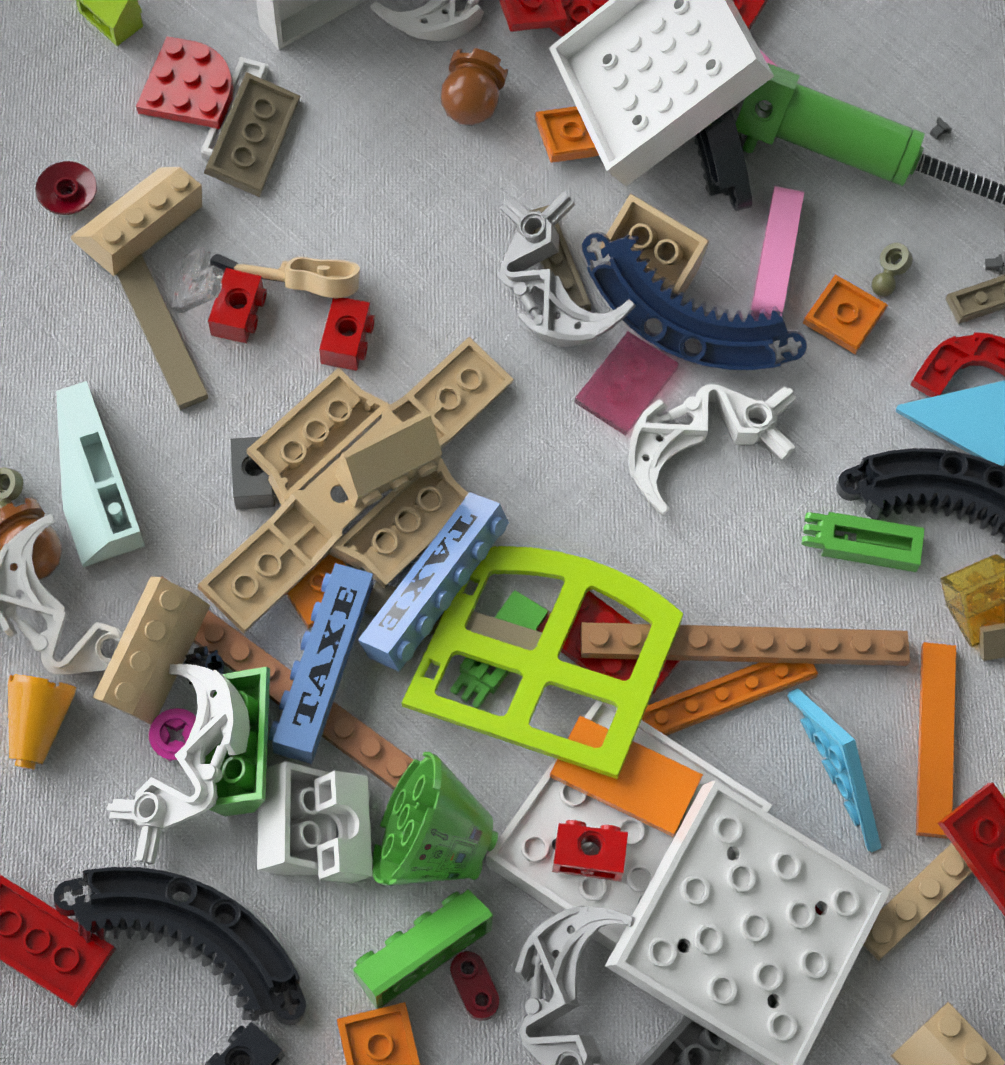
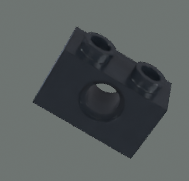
[205,1022,285,1065]

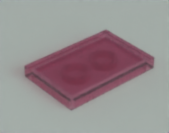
[574,331,679,436]

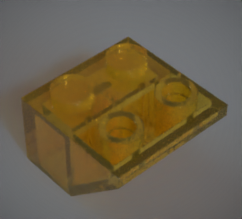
[940,554,1005,648]

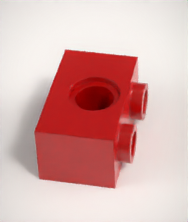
[208,268,267,344]
[319,297,375,371]
[552,820,628,881]

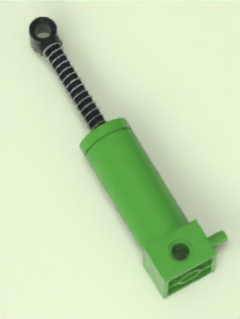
[735,63,1005,205]

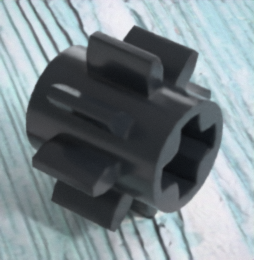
[184,646,224,685]

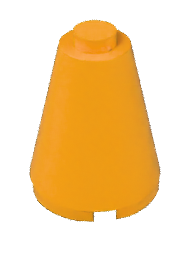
[8,674,76,770]

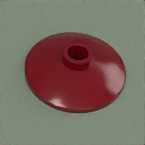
[35,161,97,215]

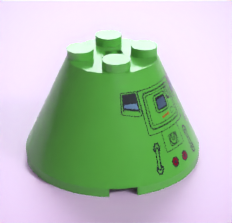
[372,752,498,886]

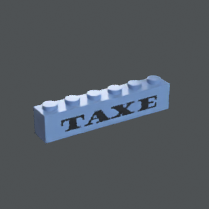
[358,492,509,672]
[269,563,373,764]

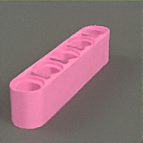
[751,186,804,317]

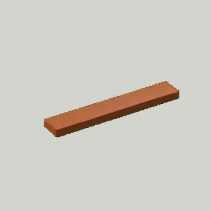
[916,642,956,839]
[642,662,818,736]

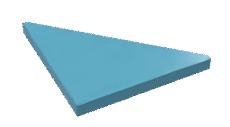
[896,380,1005,467]
[787,688,882,853]

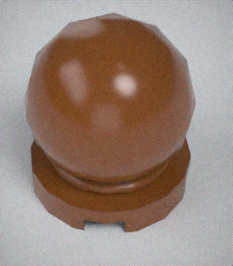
[441,48,508,126]
[0,498,63,580]

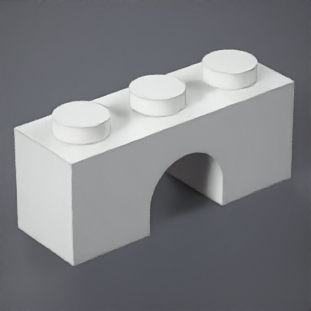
[314,771,373,884]

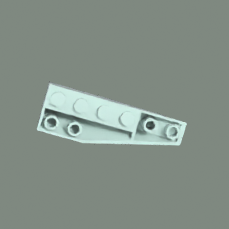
[56,381,145,567]

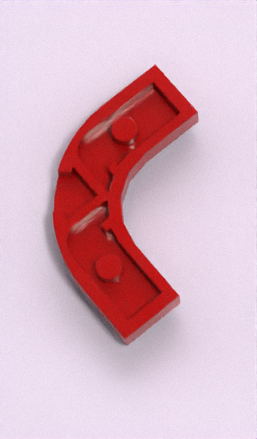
[910,332,1005,397]

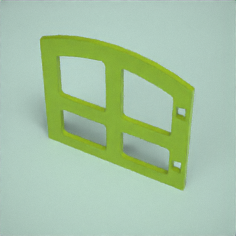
[401,546,683,779]

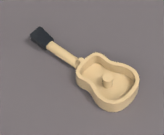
[210,254,360,298]

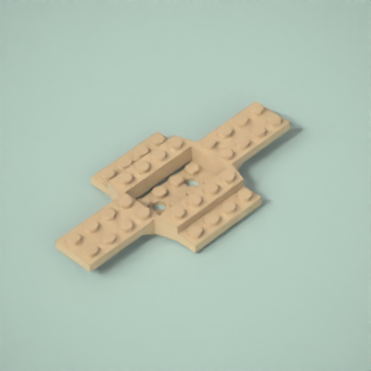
[197,337,514,634]

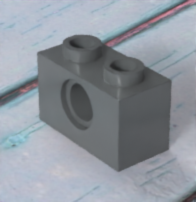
[230,436,276,510]

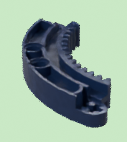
[582,232,807,370]

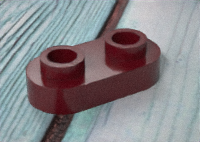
[450,951,499,1021]

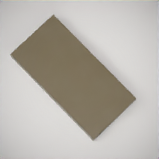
[204,72,301,197]

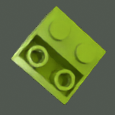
[76,0,143,46]

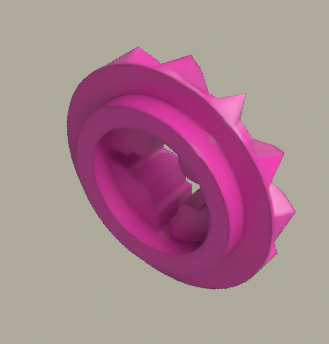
[149,708,196,761]

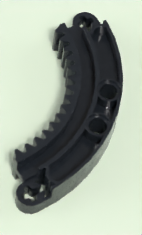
[694,66,752,211]
[836,448,1005,544]
[53,867,306,1025]

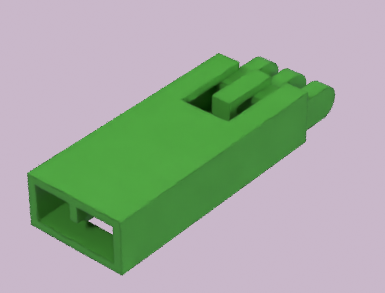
[801,512,925,572]
[450,590,548,709]

